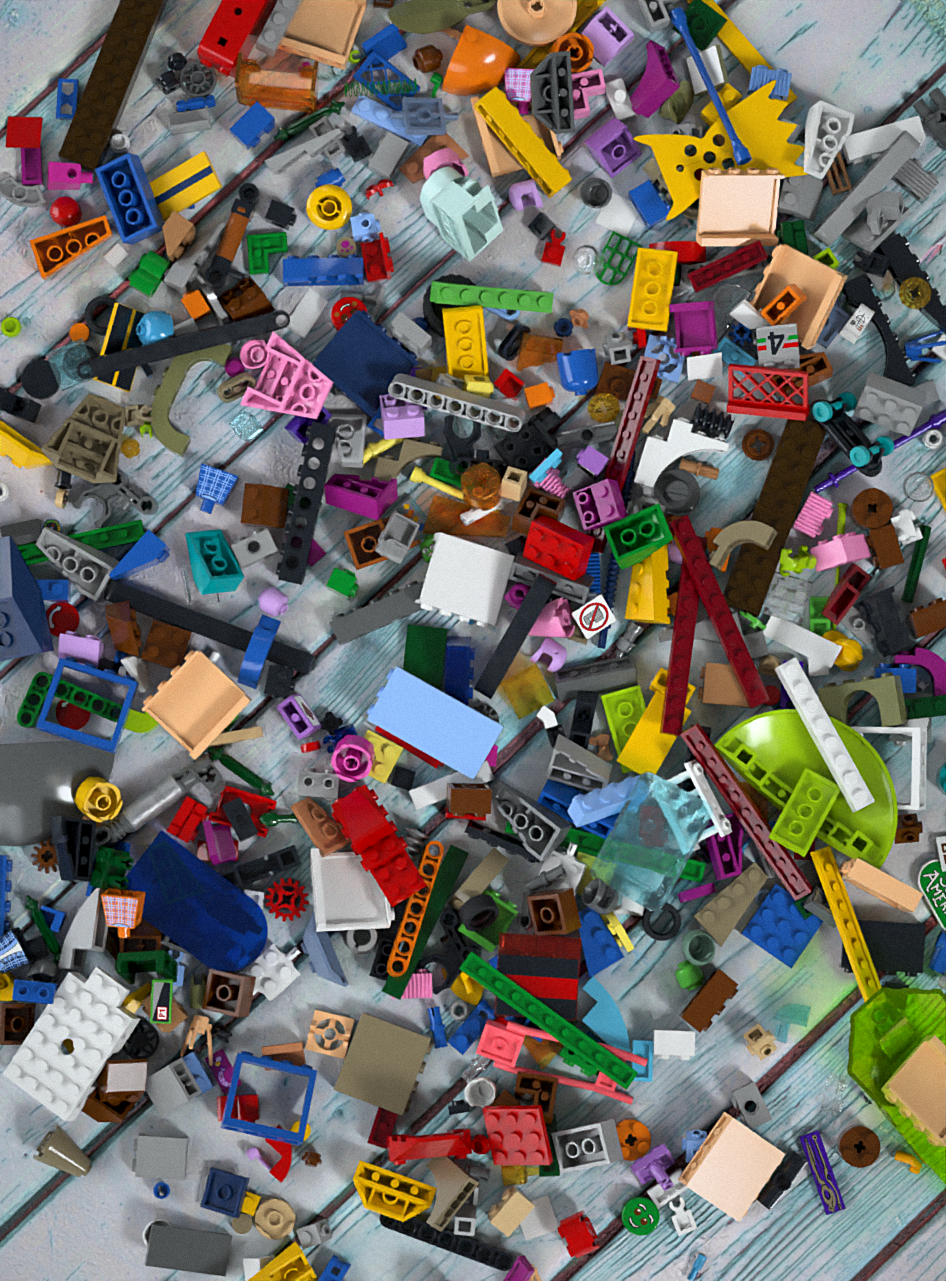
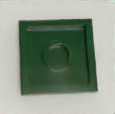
[672,0,728,51]

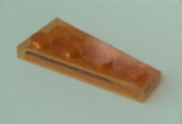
[423,495,511,538]

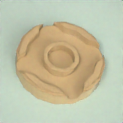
[255,1198,296,1240]

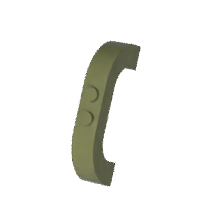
[151,344,233,458]

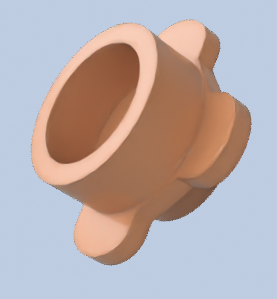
[569,309,589,329]

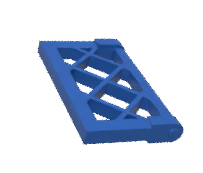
[352,50,421,111]

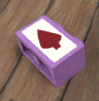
[575,445,609,480]
[277,694,323,740]

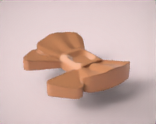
[589,734,613,762]

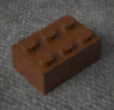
[679,968,739,1033]

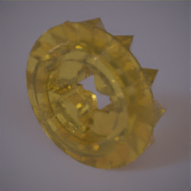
[899,277,931,310]
[588,393,620,423]

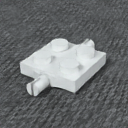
[539,842,588,896]
[243,944,301,1002]

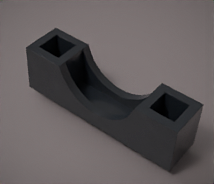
[217,845,302,892]

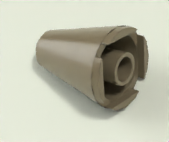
[33,1124,92,1177]

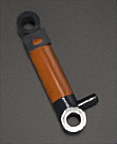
[205,183,260,289]

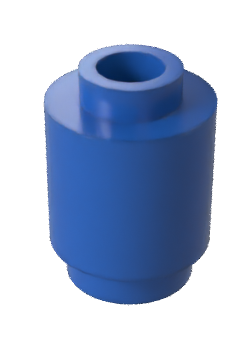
[315,167,346,188]

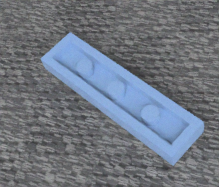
[351,94,428,147]

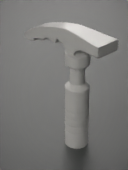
[340,286,385,321]

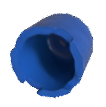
[556,349,598,396]

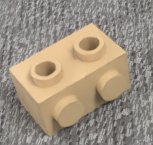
[487,1186,535,1237]

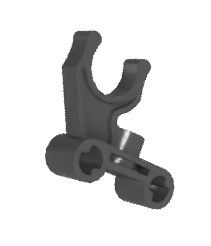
[73,470,159,528]

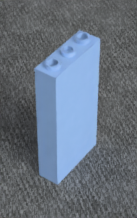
[366,666,504,780]

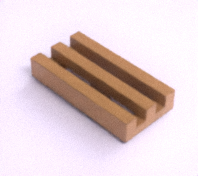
[826,152,852,196]

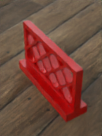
[727,364,810,421]

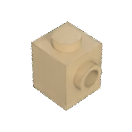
[500,466,528,502]

